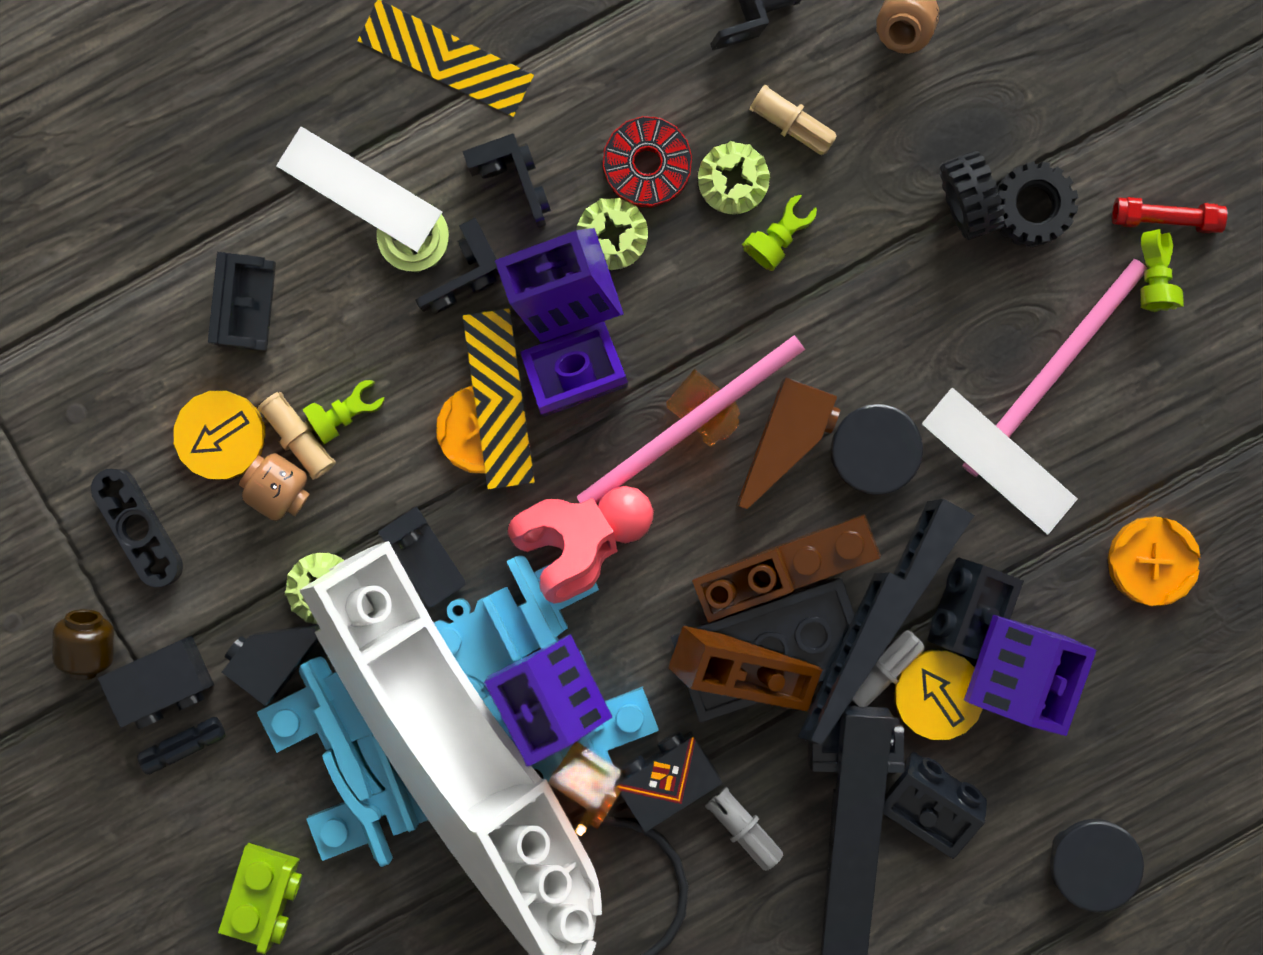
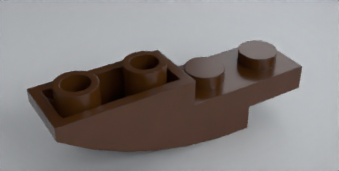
[692,514,881,622]

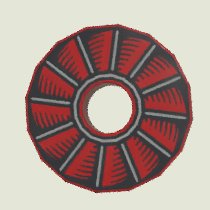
[603,116,692,208]

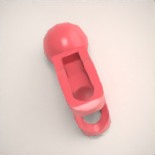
[508,486,654,604]

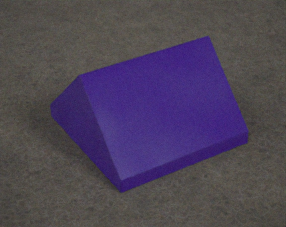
[520,321,628,417]

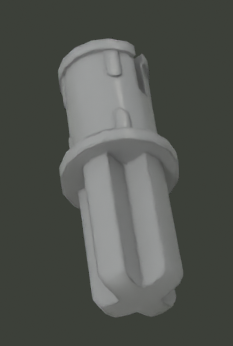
[852,630,925,707]
[705,787,783,871]

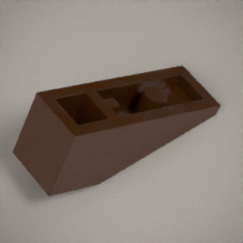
[736,377,840,509]
[668,626,822,711]

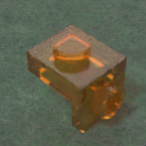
[666,369,740,447]

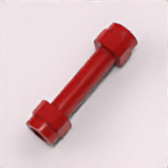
[1112,197,1228,233]

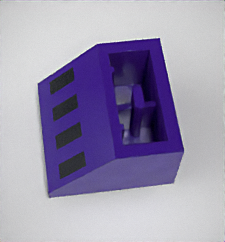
[495,228,624,343]
[964,615,1097,736]
[484,634,613,767]

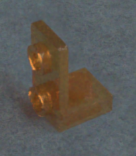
[548,741,622,837]

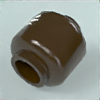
[52,609,114,680]

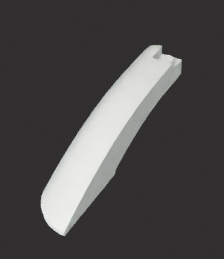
[299,541,602,955]

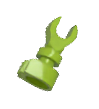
[742,195,817,271]
[1140,229,1184,312]
[302,380,385,444]

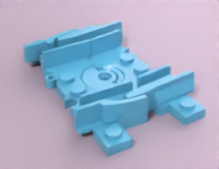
[257,555,659,867]

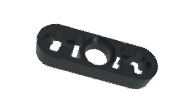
[91,469,183,587]

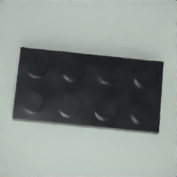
[671,578,855,723]

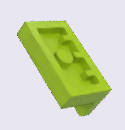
[218,843,303,955]

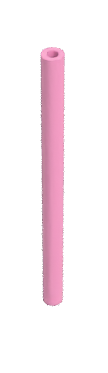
[963,259,1147,477]
[577,335,805,504]

